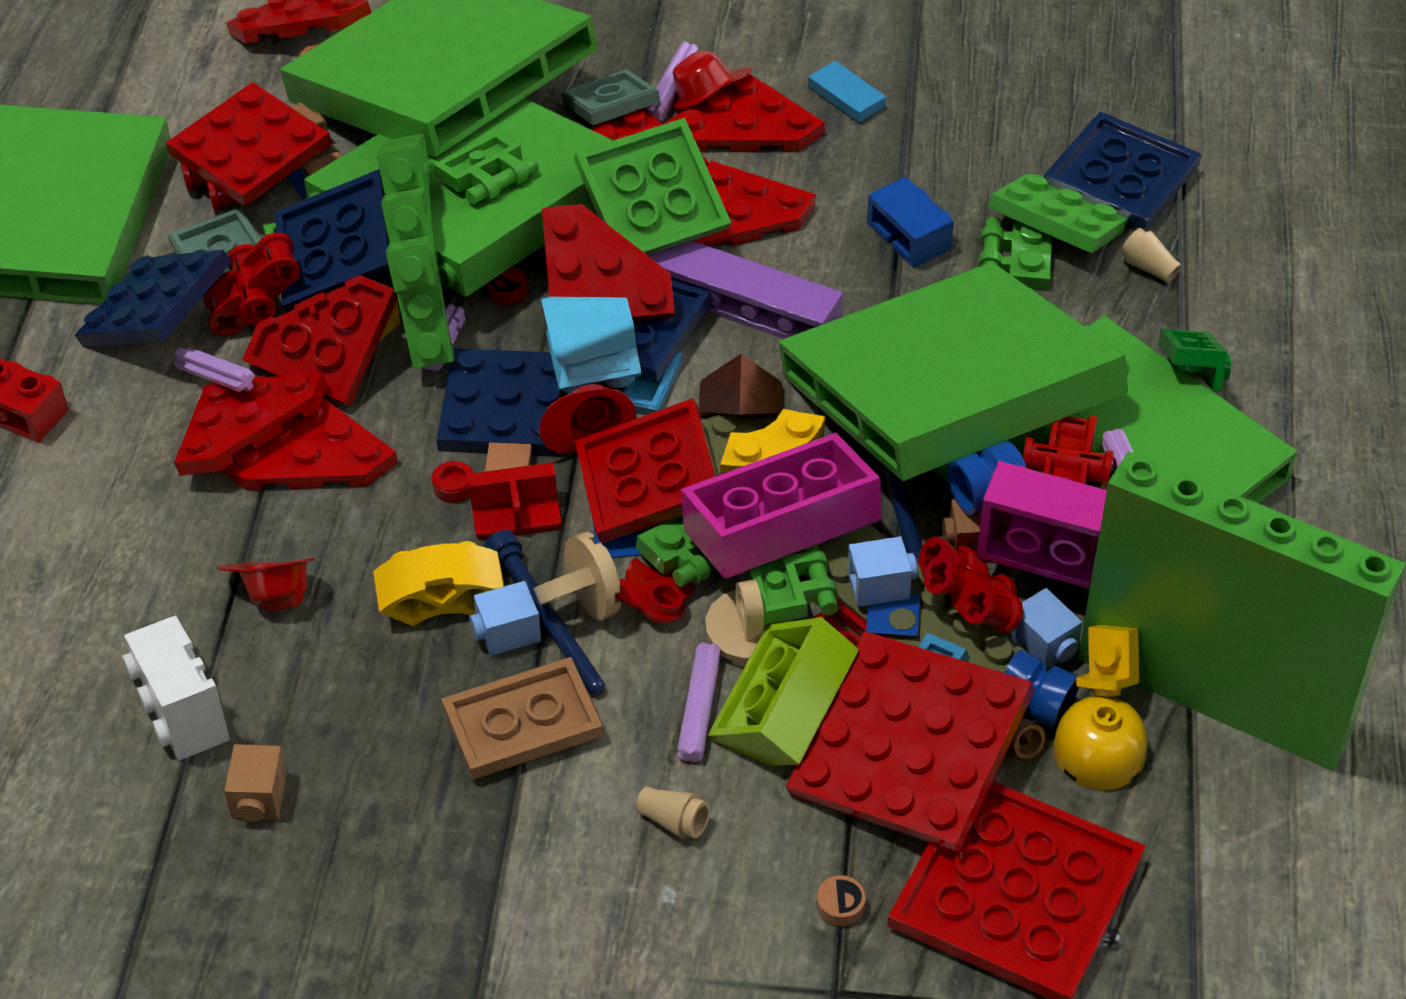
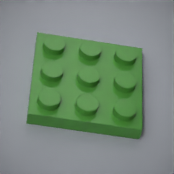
[574,118,731,256]

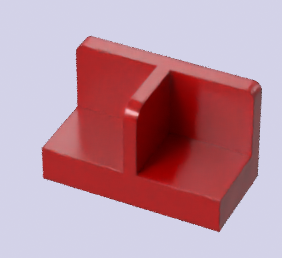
[467,462,562,540]

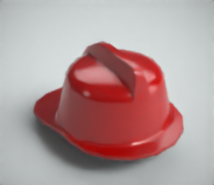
[673,51,752,110]
[539,384,637,454]
[217,558,316,611]

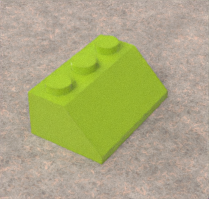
[707,617,859,766]

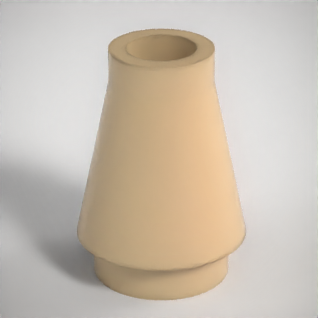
[1121,228,1182,283]
[636,786,710,839]

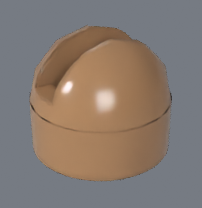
[1008,719,1045,759]

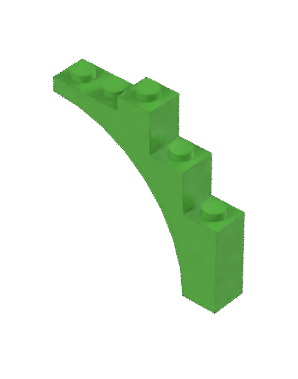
[376,133,455,369]

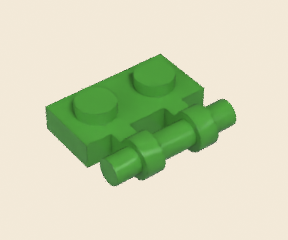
[434,131,539,204]
[978,217,1052,290]
[636,515,716,587]
[747,544,839,625]

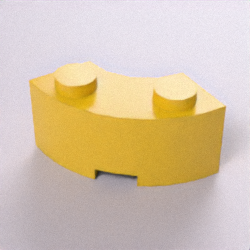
[720,409,825,475]
[373,541,504,627]

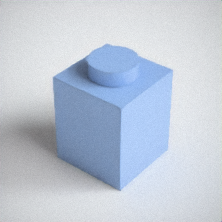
[847,536,918,607]
[469,581,541,656]
[1008,588,1082,669]

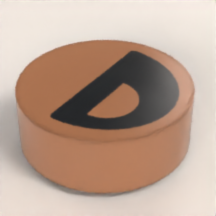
[816,875,866,926]

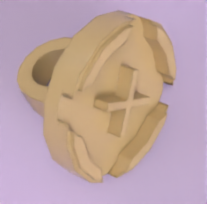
[534,532,621,620]
[705,579,794,668]

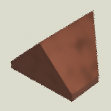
[699,353,782,418]

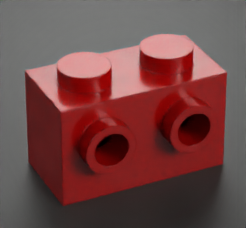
[0,358,68,443]

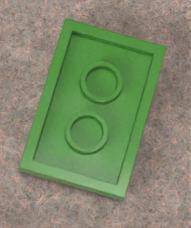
[988,174,1128,253]

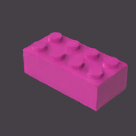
[681,433,881,579]
[977,461,1107,589]

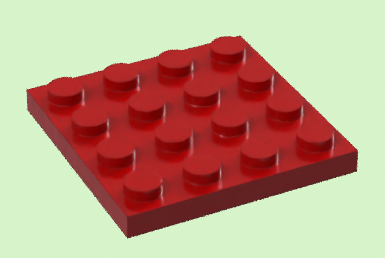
[785,631,1035,852]
[887,781,1146,999]

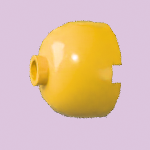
[1053,696,1148,791]

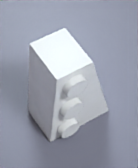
[122,615,230,761]

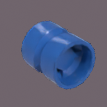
[947,441,1026,515]
[1004,650,1079,731]

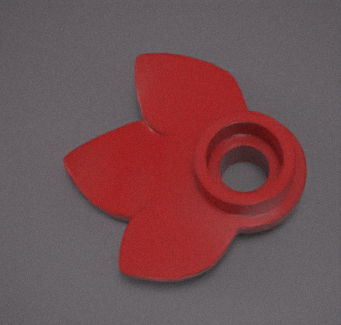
[614,558,694,624]

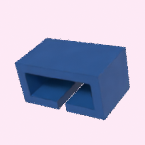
[867,177,954,268]

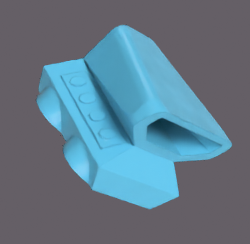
[541,297,641,394]

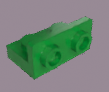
[1159,329,1231,392]

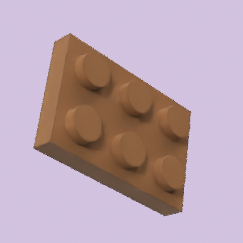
[441,657,604,780]

